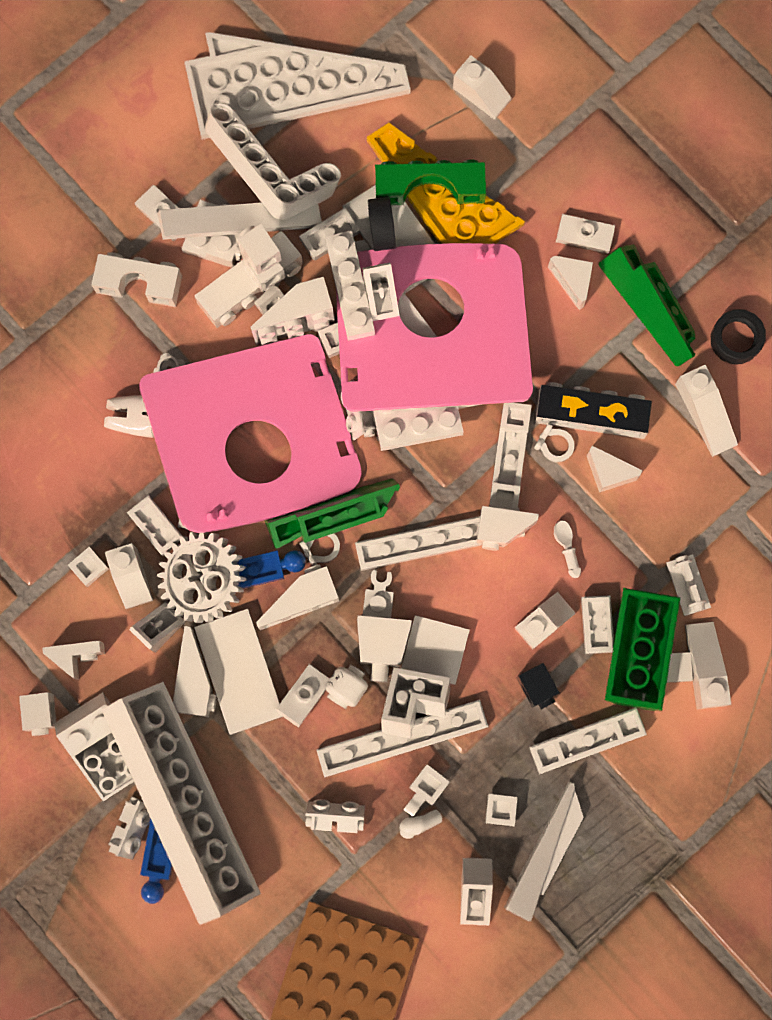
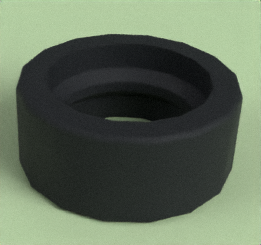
[368,197,396,251]
[711,309,766,364]

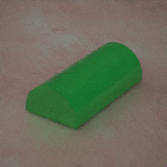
[605,588,681,711]

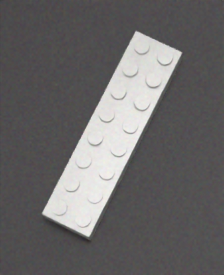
[102,682,261,925]

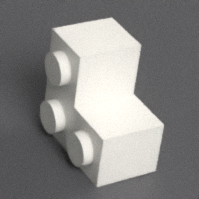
[381,667,450,739]

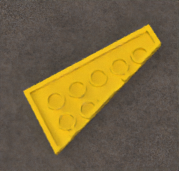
[367,123,525,244]

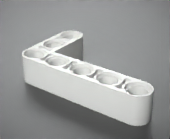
[205,103,341,220]

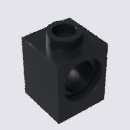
[516,663,559,710]

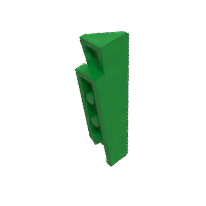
[264,479,400,549]

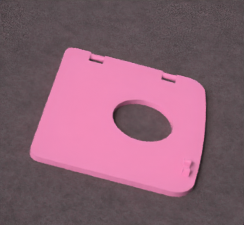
[336,243,533,412]
[139,334,361,533]

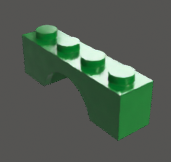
[375,159,486,205]

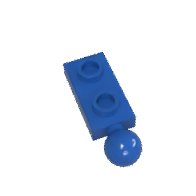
[237,550,306,589]
[140,819,173,904]

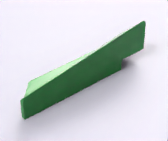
[599,244,695,367]

